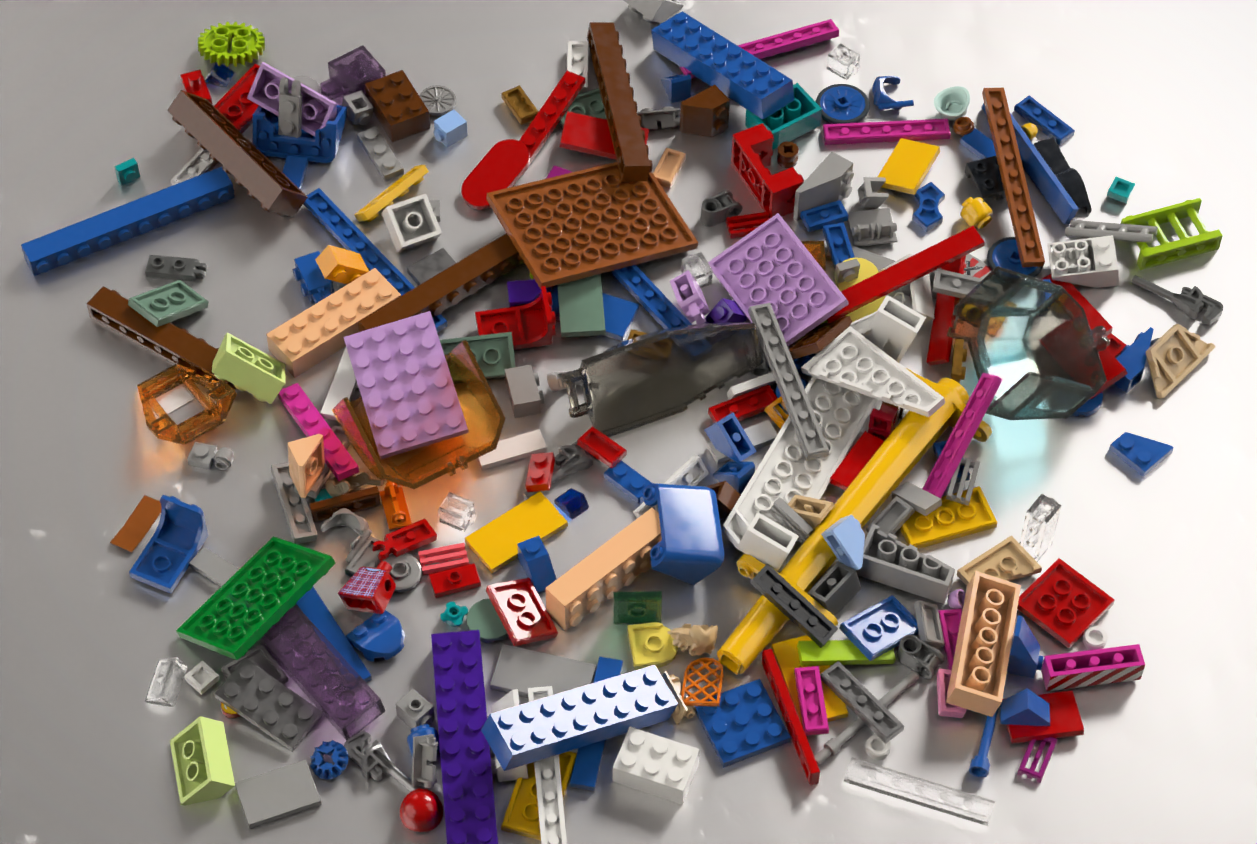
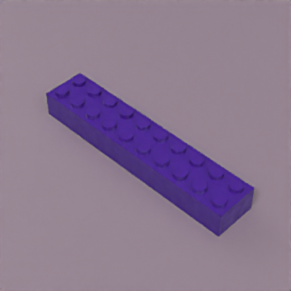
[431,630,498,844]

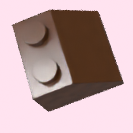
[680,85,730,137]

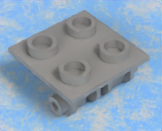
[847,208,897,247]

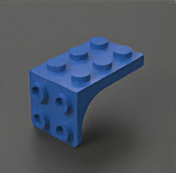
[129,495,209,594]

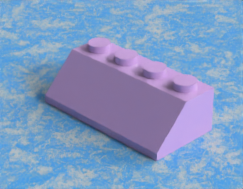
[247,62,337,136]

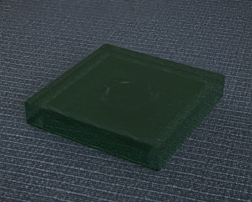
[613,591,662,625]

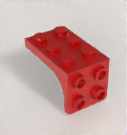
[475,286,556,350]

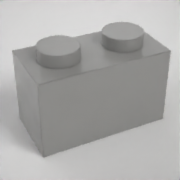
[505,364,544,418]

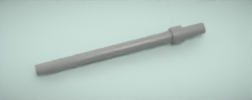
[814,671,919,766]

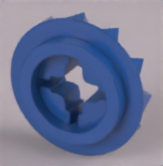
[310,740,348,780]

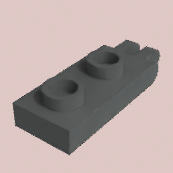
[145,255,207,281]

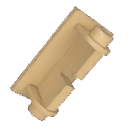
[662,671,696,725]

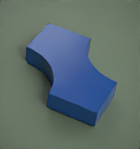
[912,182,945,232]

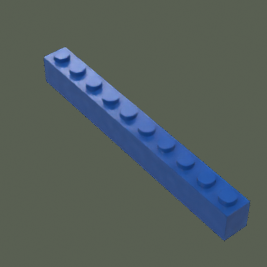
[21,167,235,276]

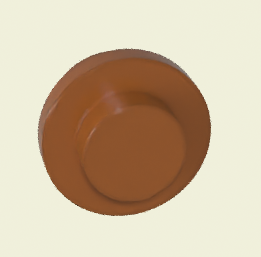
[953,117,974,136]

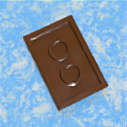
[789,316,852,360]

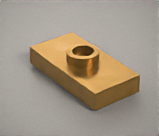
[501,85,539,125]

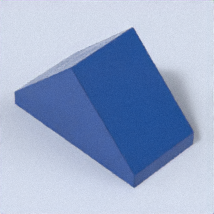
[661,74,691,104]
[712,461,755,494]
[1000,688,1050,726]

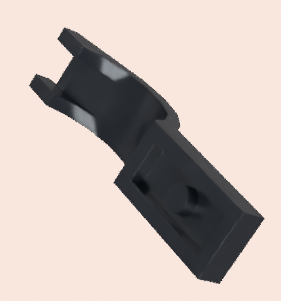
[1034,138,1092,217]

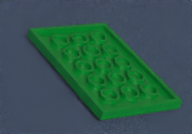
[176,536,336,660]

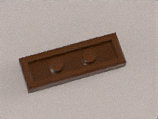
[309,486,381,523]

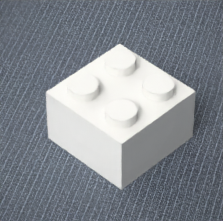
[381,193,442,253]

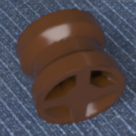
[777,141,799,168]

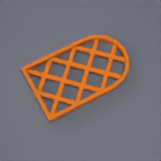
[681,657,724,706]

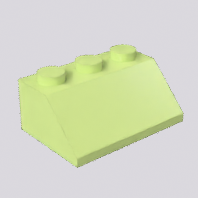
[212,332,285,404]
[170,716,235,806]

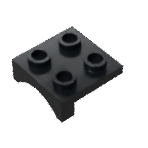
[965,156,1006,201]

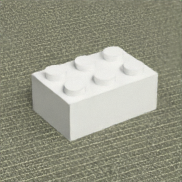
[613,727,700,805]

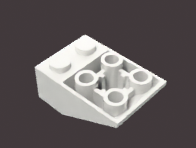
[1047,235,1119,288]

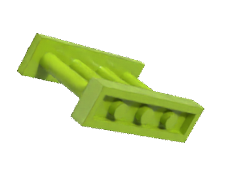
[1121,198,1223,271]

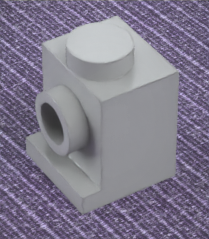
[342,90,374,125]

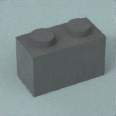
[808,561,862,616]

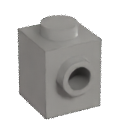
[395,689,435,729]

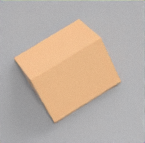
[287,434,325,499]

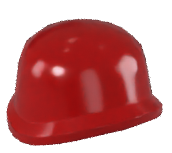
[400,789,443,832]

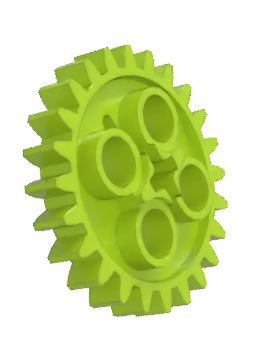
[198,22,265,67]

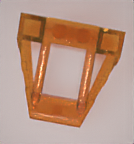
[137,364,237,445]

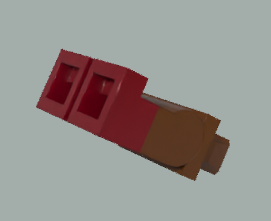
[868,401,905,441]

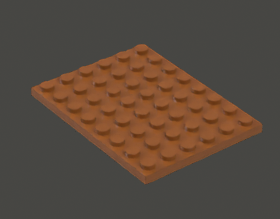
[486,162,698,289]

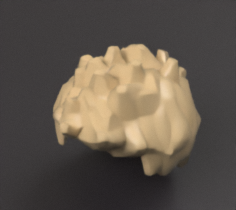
[667,623,718,656]

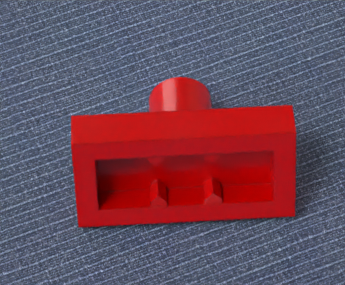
[180,70,212,104]

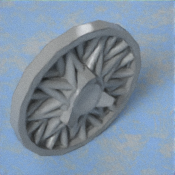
[383,554,422,592]

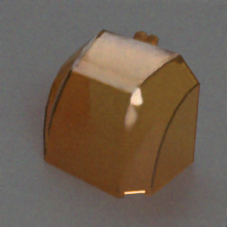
[332,340,506,489]

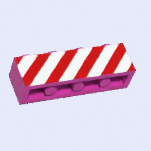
[1041,644,1145,691]

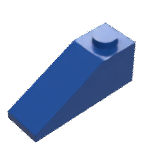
[1007,615,1043,679]

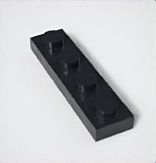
[750,564,838,648]

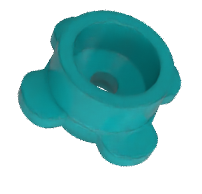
[440,602,468,626]

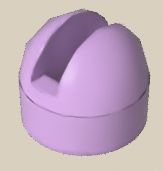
[947,589,965,609]

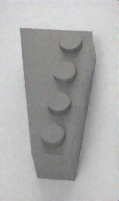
[856,523,955,604]

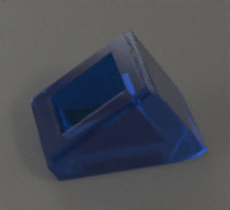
[205,62,235,88]
[554,488,589,519]

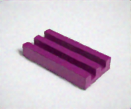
[1017,737,1058,783]

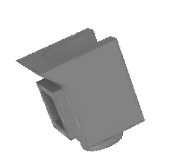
[858,177,889,208]

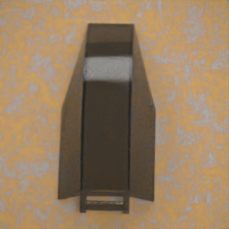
[562,322,762,437]

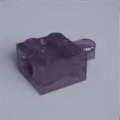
[320,45,386,104]

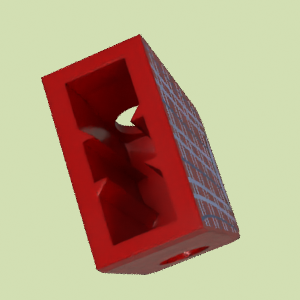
[338,561,396,614]

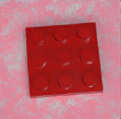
[1017,558,1115,648]

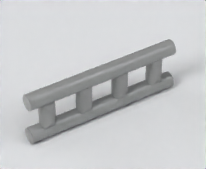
[1065,220,1158,243]

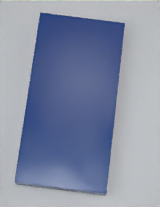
[551,285,639,341]

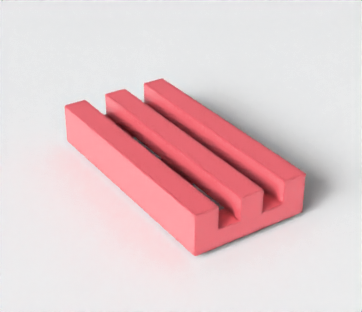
[418,543,469,575]

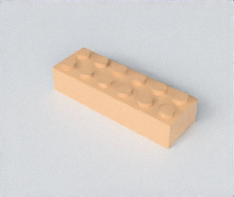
[266,268,401,378]
[546,508,662,631]
[946,571,1021,717]

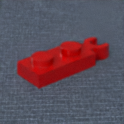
[372,519,437,561]

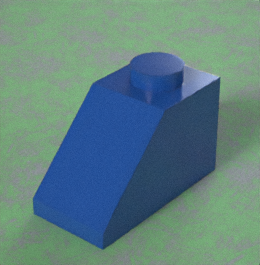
[704,413,757,463]
[517,536,557,595]

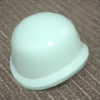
[934,86,970,121]

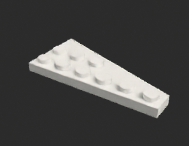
[801,326,945,417]

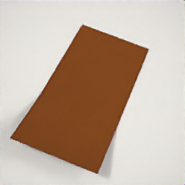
[110,495,161,552]

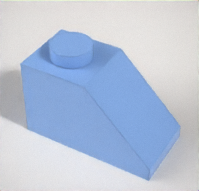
[821,515,865,570]

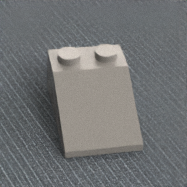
[793,152,854,221]

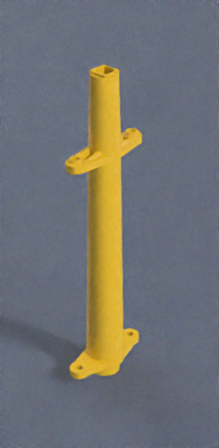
[717,368,992,675]

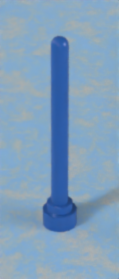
[969,680,1006,778]

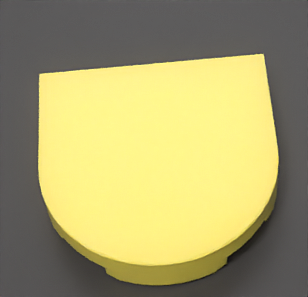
[627,622,678,671]

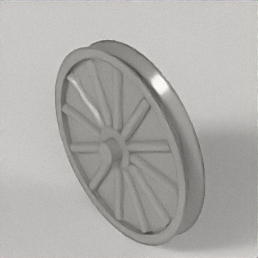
[419,85,456,116]

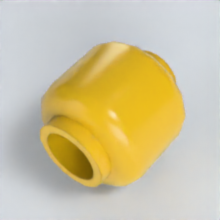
[960,197,993,229]

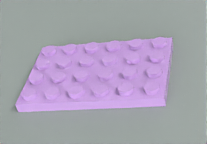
[707,213,849,346]
[343,311,469,459]

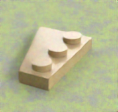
[957,535,1042,586]

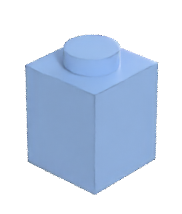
[433,110,468,147]

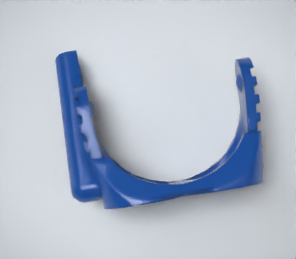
[872,76,914,110]

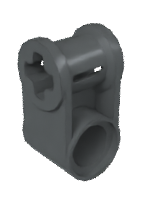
[700,190,743,227]
[897,635,945,679]

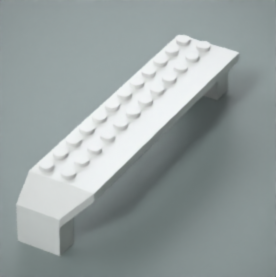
[721,295,926,572]

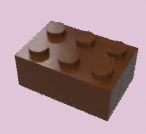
[365,70,430,143]

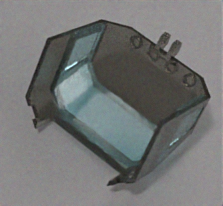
[947,266,1110,420]

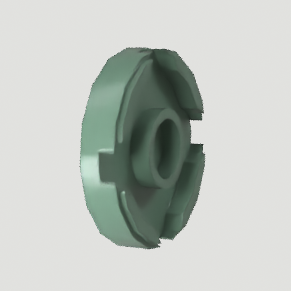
[467,599,508,643]

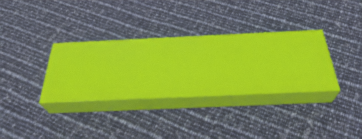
[797,640,896,666]

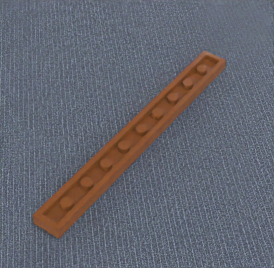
[982,87,1045,267]

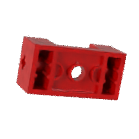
[731,123,804,218]

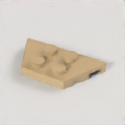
[1146,324,1216,399]

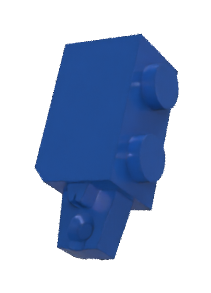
[292,251,335,304]

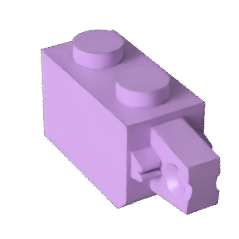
[670,270,710,326]

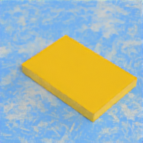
[878,138,940,195]

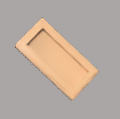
[653,148,686,188]

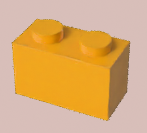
[315,245,369,285]

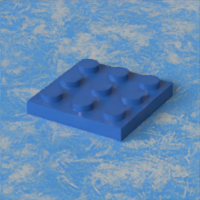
[694,679,791,768]

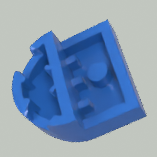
[346,610,406,662]

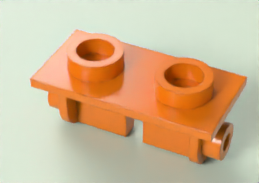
[379,481,412,530]

